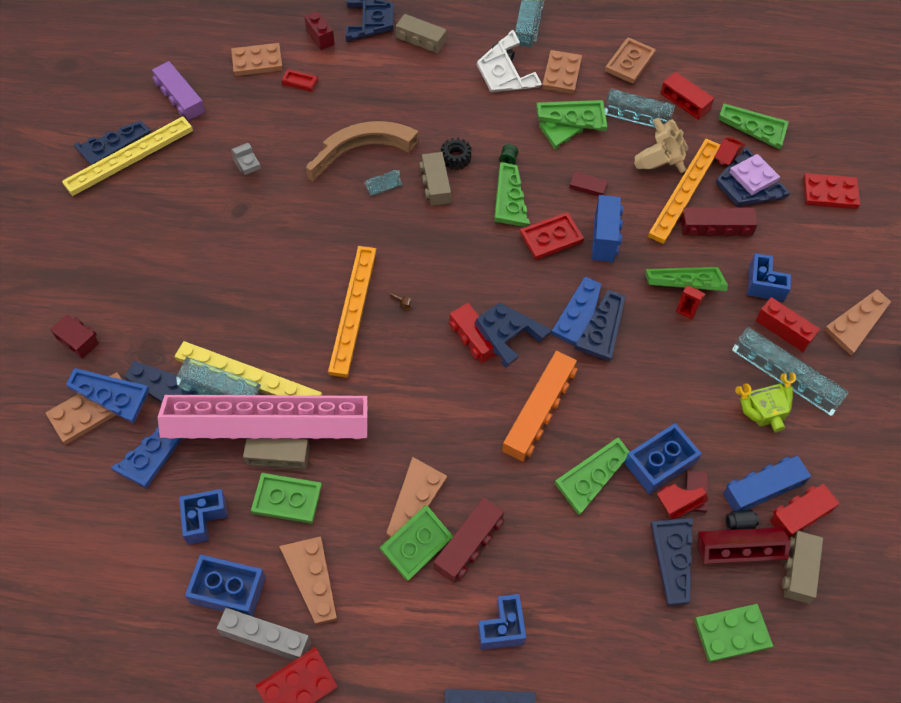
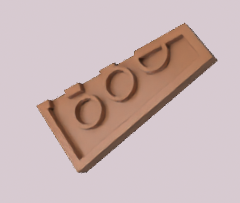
[824,289,891,356]
[386,457,447,537]
[279,536,337,625]

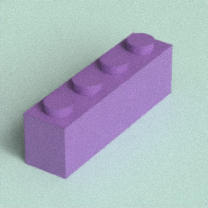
[152,61,205,121]

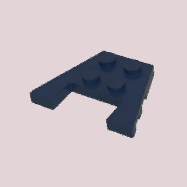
[346,0,394,41]
[716,148,790,207]
[475,303,552,368]

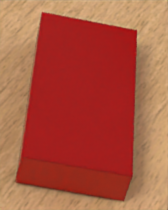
[281,69,318,92]

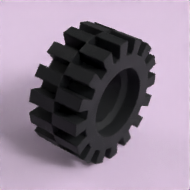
[441,137,472,170]

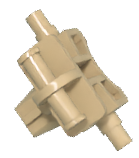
[634,118,688,173]

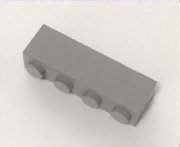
[217,608,311,660]

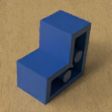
[747,253,791,302]
[179,489,228,545]
[478,594,526,650]

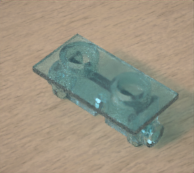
[364,169,403,196]

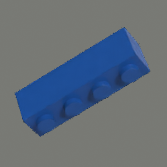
[723,456,811,511]

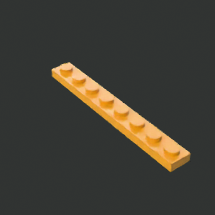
[648,139,720,244]
[328,246,376,378]

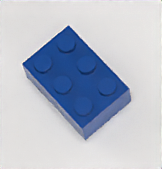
[592,195,623,262]
[624,423,702,495]
[185,554,266,617]

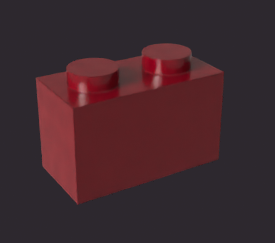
[304,11,335,50]
[50,314,99,359]

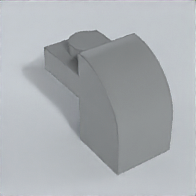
[231,143,261,175]

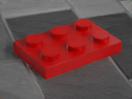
[803,173,860,209]
[520,212,584,260]
[255,647,338,703]

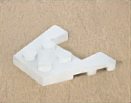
[476,30,542,92]

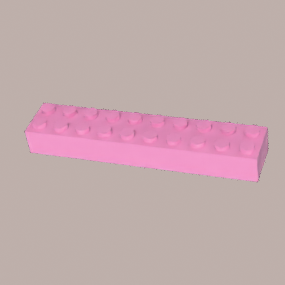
[158,395,367,439]

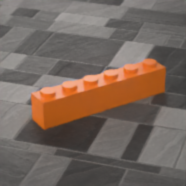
[502,351,578,462]

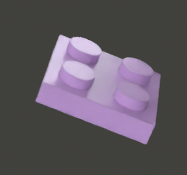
[730,154,780,195]

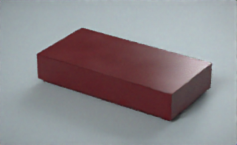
[569,172,608,196]
[686,470,708,513]

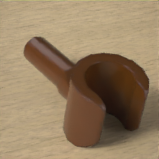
[390,292,412,310]

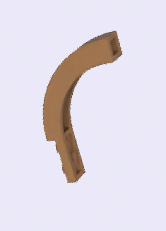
[306,121,419,181]

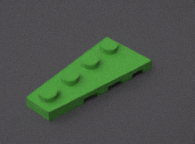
[494,162,530,227]
[554,437,630,515]

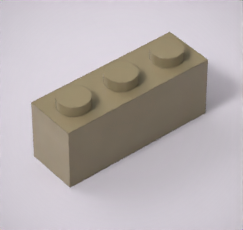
[396,14,447,53]
[419,152,451,206]
[243,438,310,470]
[782,531,823,604]

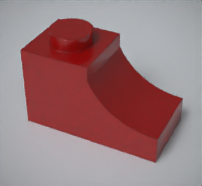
[714,137,746,166]
[676,286,705,320]
[657,484,708,520]

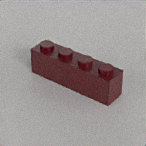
[680,207,758,236]
[434,497,505,583]
[697,527,791,564]

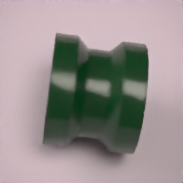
[499,144,519,165]

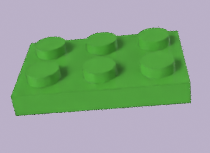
[251,473,322,524]
[379,505,453,580]
[694,604,773,663]

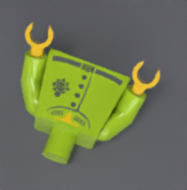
[735,373,796,433]

